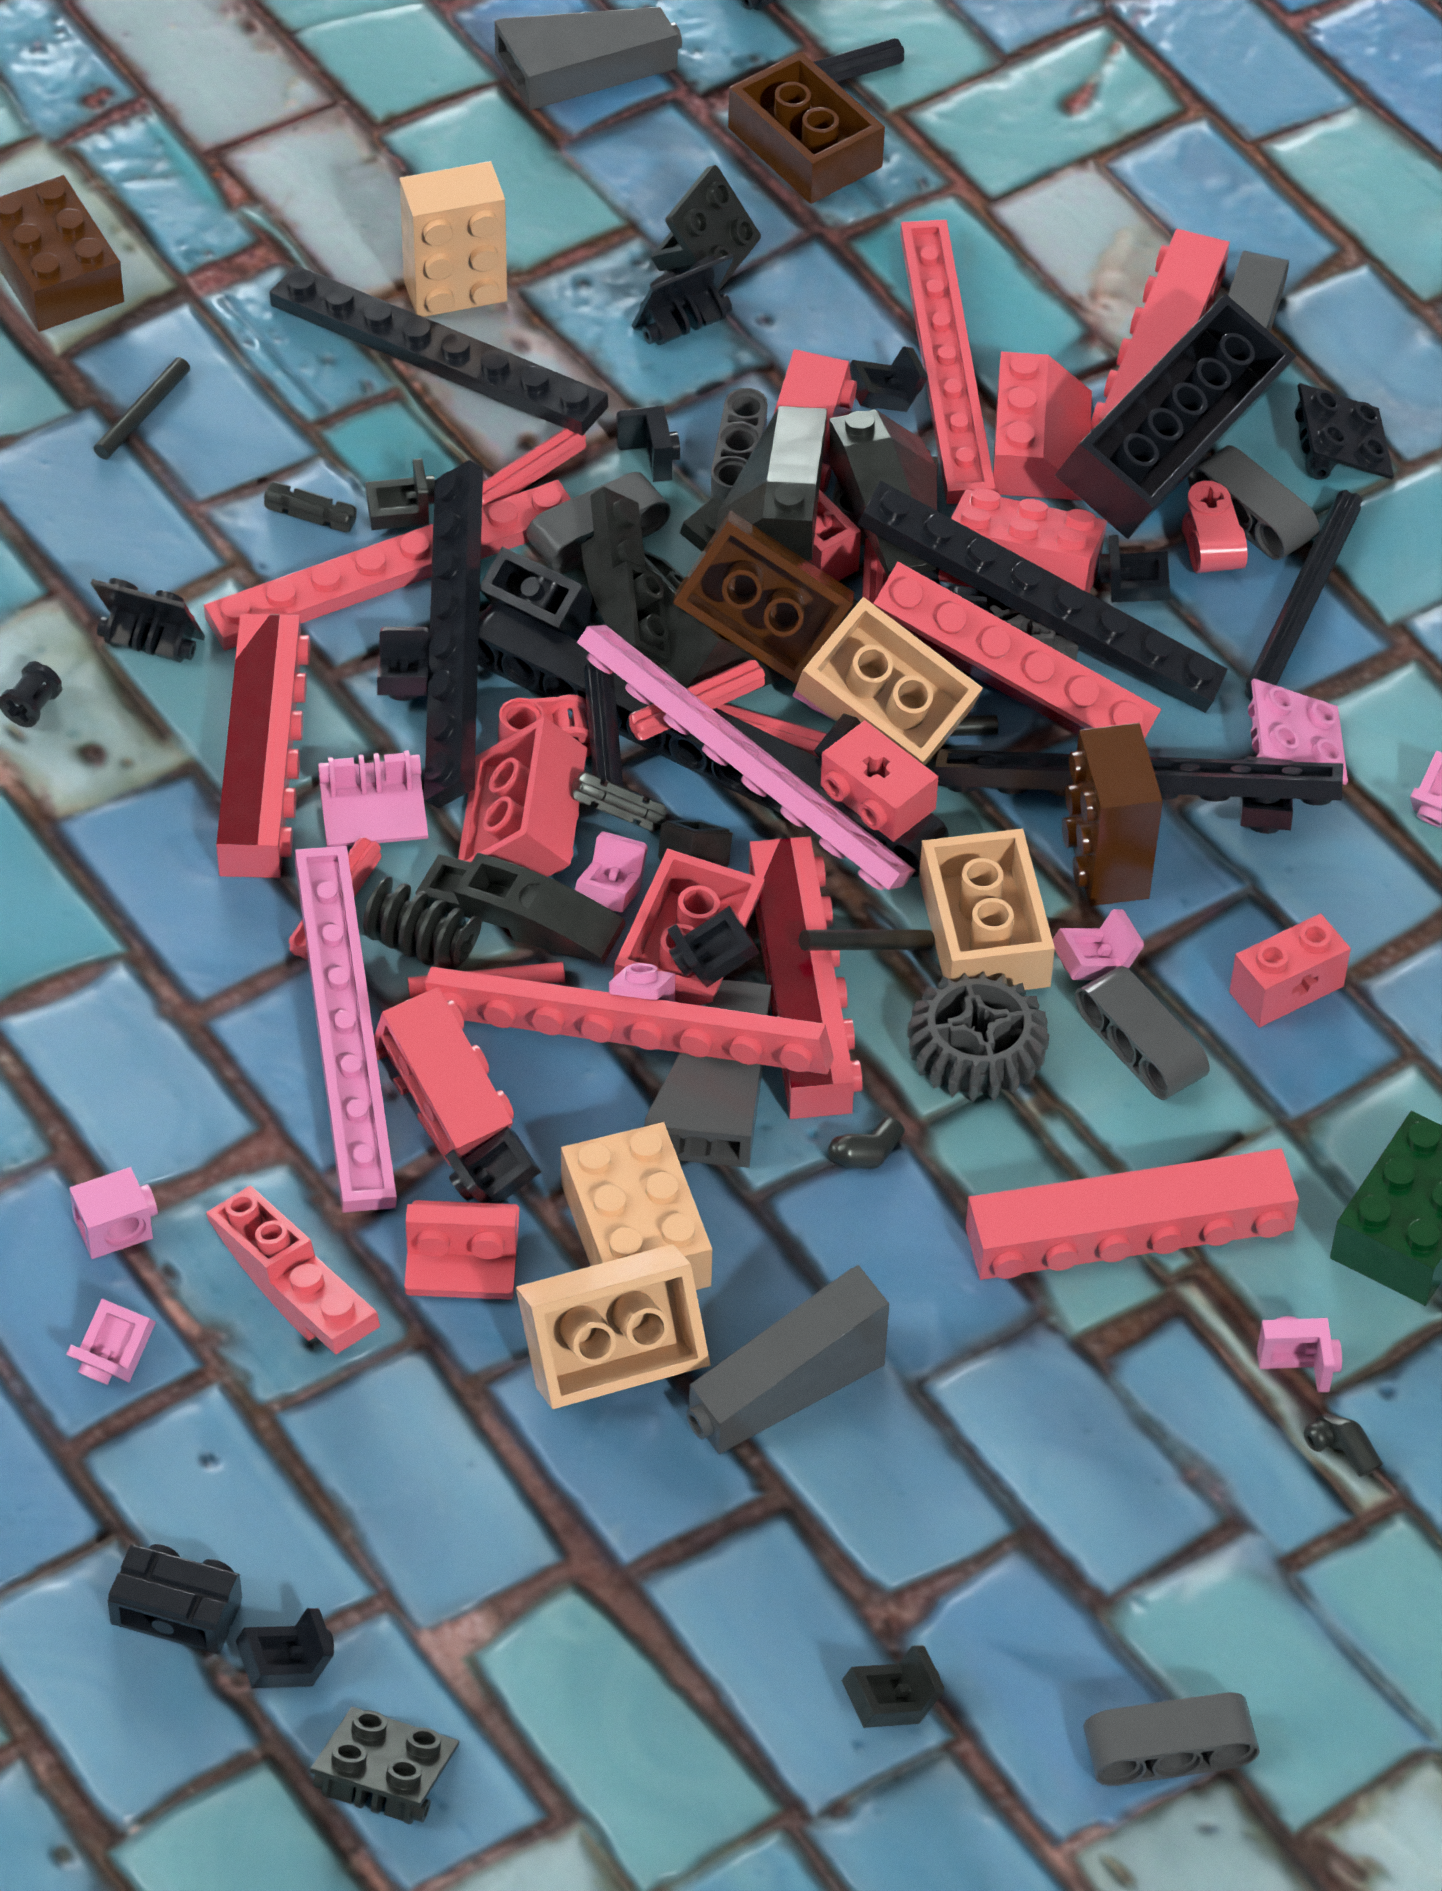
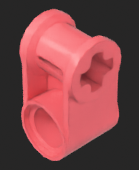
[1182,481,1248,574]
[498,694,591,758]

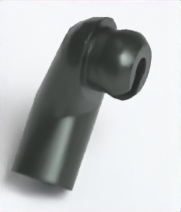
[828,1116,905,1169]
[1304,1414,1383,1478]

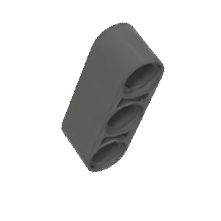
[1228,250,1289,332]
[710,388,768,502]
[1188,445,1319,560]
[526,472,671,573]
[1075,965,1210,1100]
[1083,1692,1260,1786]

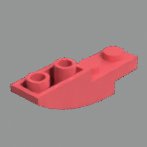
[206,1185,380,1355]

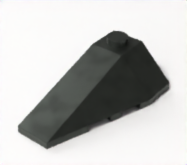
[716,406,827,560]
[829,409,937,577]
[644,550,784,691]

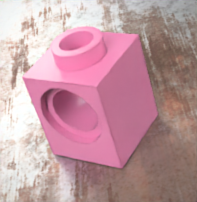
[69,1167,158,1259]

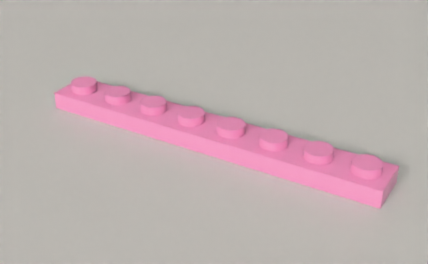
[577,625,915,890]
[295,846,397,1213]

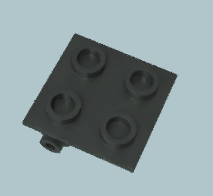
[310,1707,459,1825]

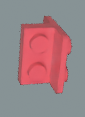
[404,1200,520,1300]

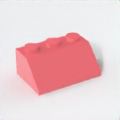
[993,351,1092,501]
[458,716,587,877]
[613,849,765,1006]

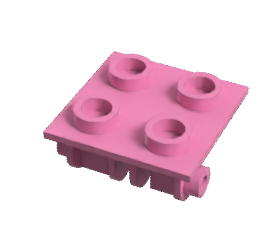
[1248,679,1348,785]
[318,750,428,847]

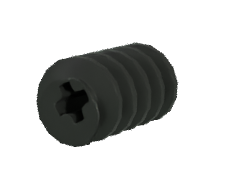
[363,877,482,970]

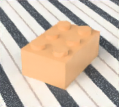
[399,161,507,317]
[795,597,983,766]
[919,828,1055,990]
[561,1122,712,1290]
[516,1244,711,1410]

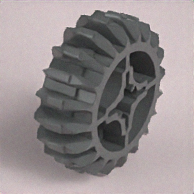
[907,971,1050,1102]

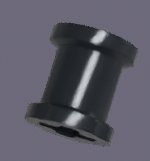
[0,661,63,728]

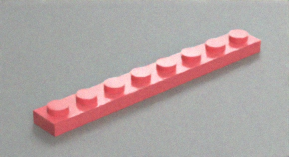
[900,220,995,504]
[204,480,571,651]
[424,967,834,1074]

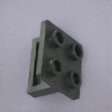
[650,165,761,291]

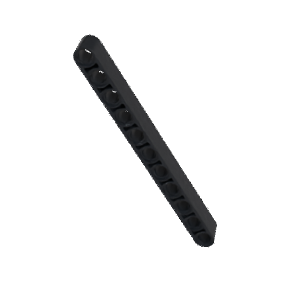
[478,603,949,877]

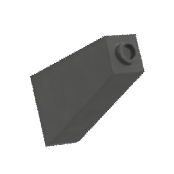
[494,7,682,111]
[644,980,771,1168]
[686,1265,889,1454]

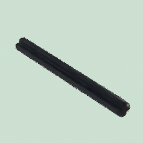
[1245,489,1362,700]

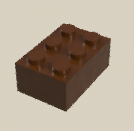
[728,52,885,204]
[0,175,124,332]
[673,510,854,685]
[1062,723,1163,906]

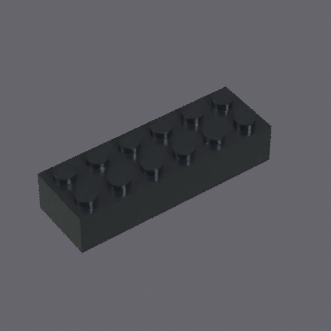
[1055,293,1297,539]

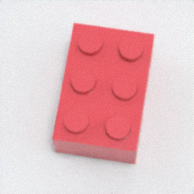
[938,489,1107,593]

